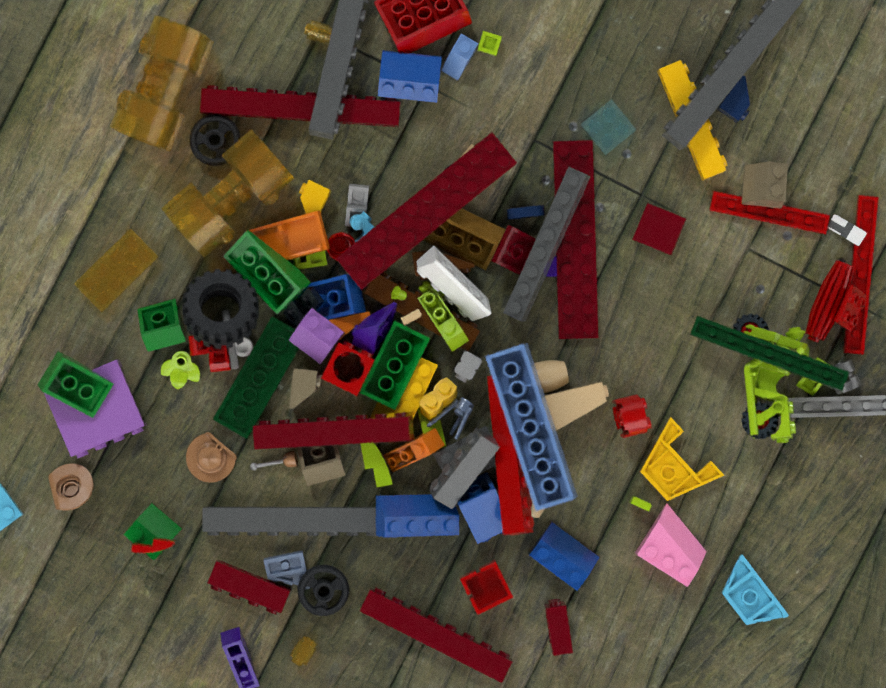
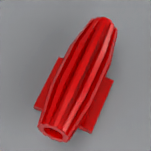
[805,260,867,343]

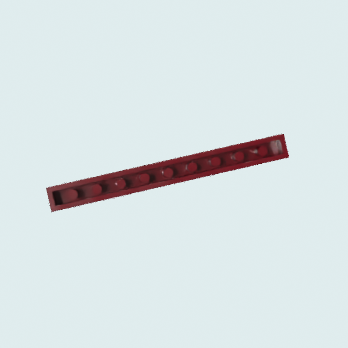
[200,85,401,128]

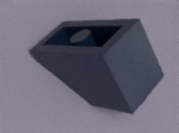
[717,75,750,123]

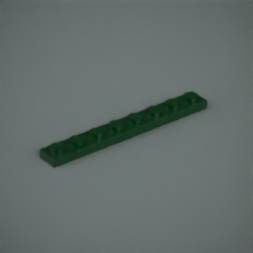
[690,316,849,391]

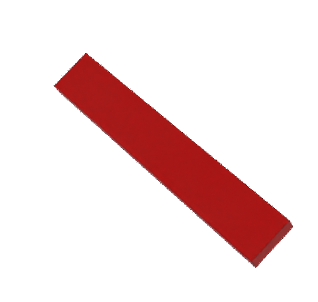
[709,191,830,235]

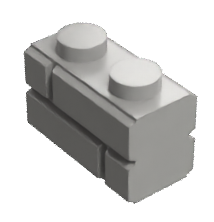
[454,351,482,382]

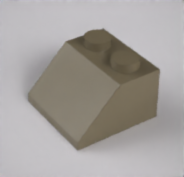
[742,161,788,209]
[289,369,322,409]
[297,445,346,486]

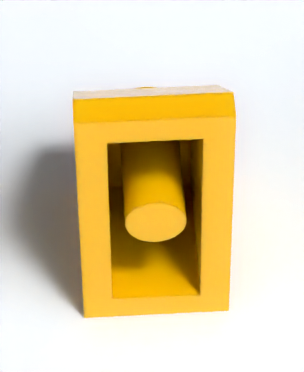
[299,180,331,214]

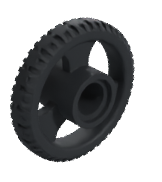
[189,114,241,166]
[298,565,349,616]

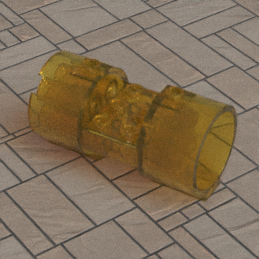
[110,15,214,152]
[161,129,295,258]

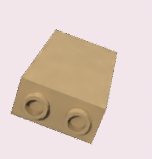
[545,382,609,431]

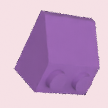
[289,308,345,364]

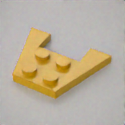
[640,417,724,501]

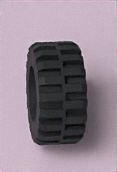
[182,269,259,349]

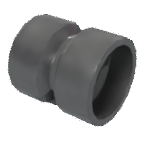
[833,359,861,394]

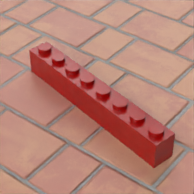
[487,376,534,536]

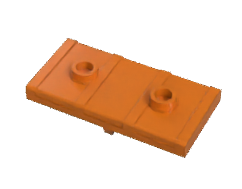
[249,211,330,260]

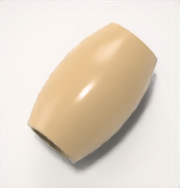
[534,360,569,393]

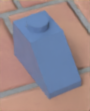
[441,34,478,81]

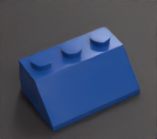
[378,50,442,103]
[528,522,599,591]

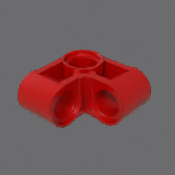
[188,335,231,372]

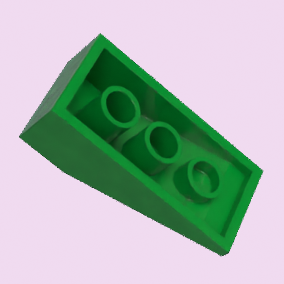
[223,230,311,314]

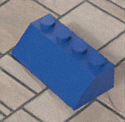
[376,494,459,537]

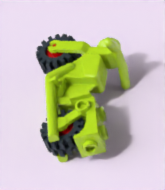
[733,314,809,443]

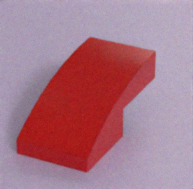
[131,538,176,553]

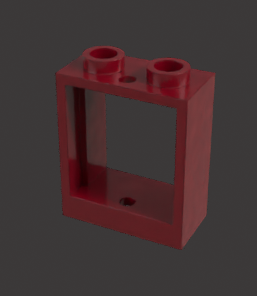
[544,599,573,656]

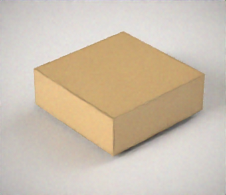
[401,309,422,325]

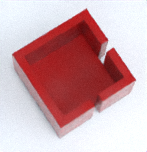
[460,560,513,615]

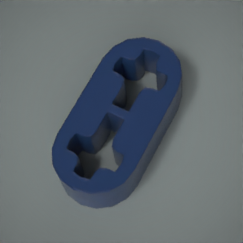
[507,205,545,220]

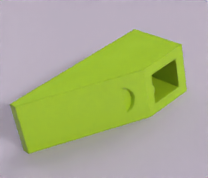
[417,288,469,352]

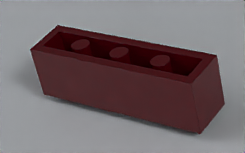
[207,560,291,615]

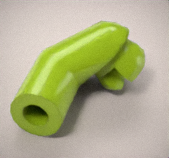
[418,281,446,302]

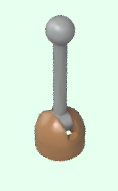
[250,451,298,471]

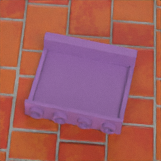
[44,360,147,458]

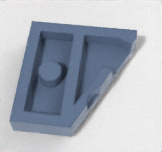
[264,550,311,589]

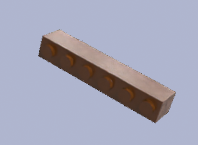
[364,272,480,352]

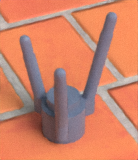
[427,397,474,440]

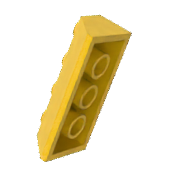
[370,357,438,418]

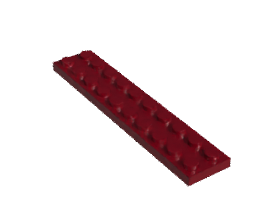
[336,132,517,290]
[553,140,599,339]

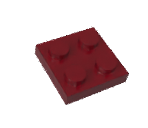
[491,225,536,275]

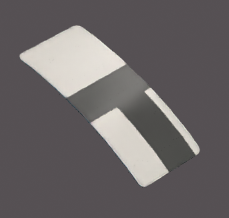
[828,214,867,246]

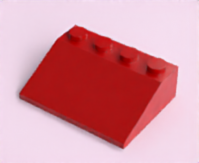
[374,0,472,53]

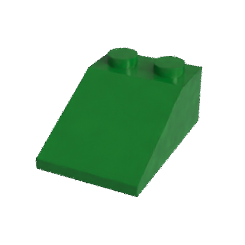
[37,351,114,418]

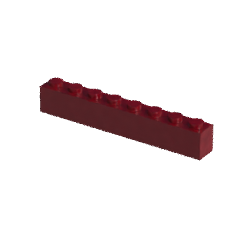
[253,412,414,450]
[359,587,513,683]

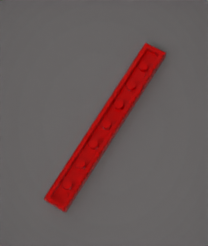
[843,195,879,355]

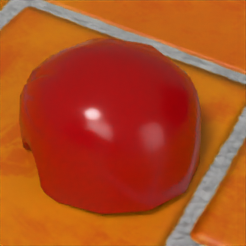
[327,232,356,262]

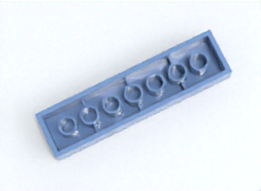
[486,343,578,511]

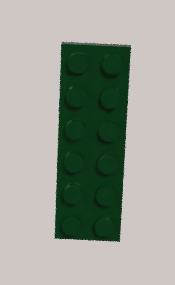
[213,316,299,439]

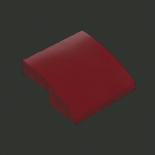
[632,203,687,256]

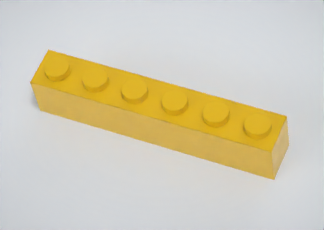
[657,60,728,181]

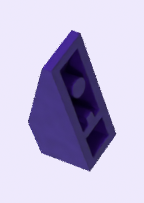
[220,627,260,688]

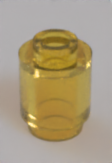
[304,20,332,44]
[290,635,317,667]

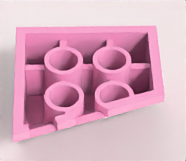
[635,503,707,587]

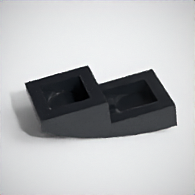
[283,286,324,328]

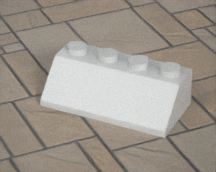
[416,246,491,321]

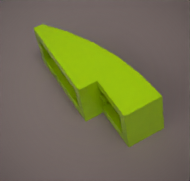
[361,443,393,487]

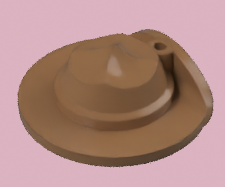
[186,432,237,482]
[49,463,94,511]

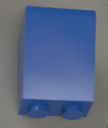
[457,472,503,544]

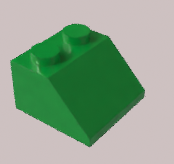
[137,299,186,352]
[124,503,182,560]

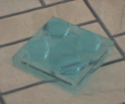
[581,99,636,156]

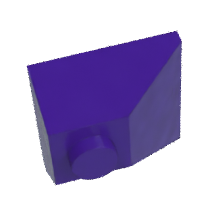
[352,302,397,354]

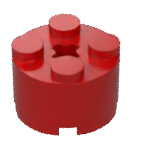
[612,394,651,438]

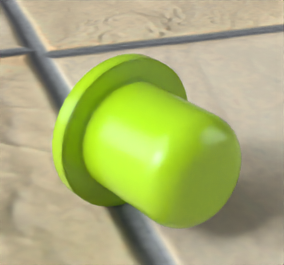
[391,286,407,301]

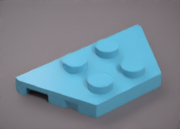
[721,554,789,625]

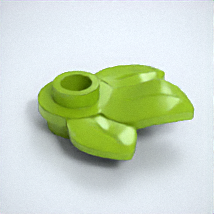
[161,351,200,390]

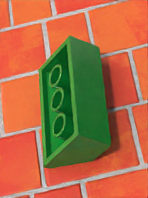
[359,321,430,410]

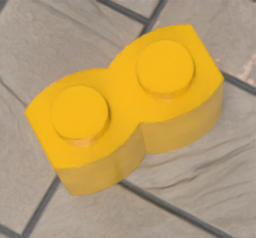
[419,377,458,421]

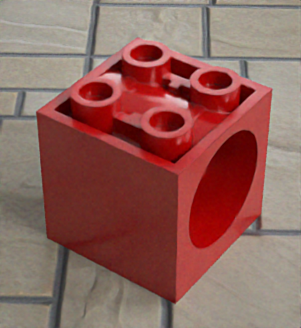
[321,341,375,396]

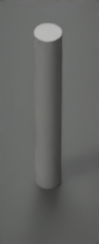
[221,310,239,369]

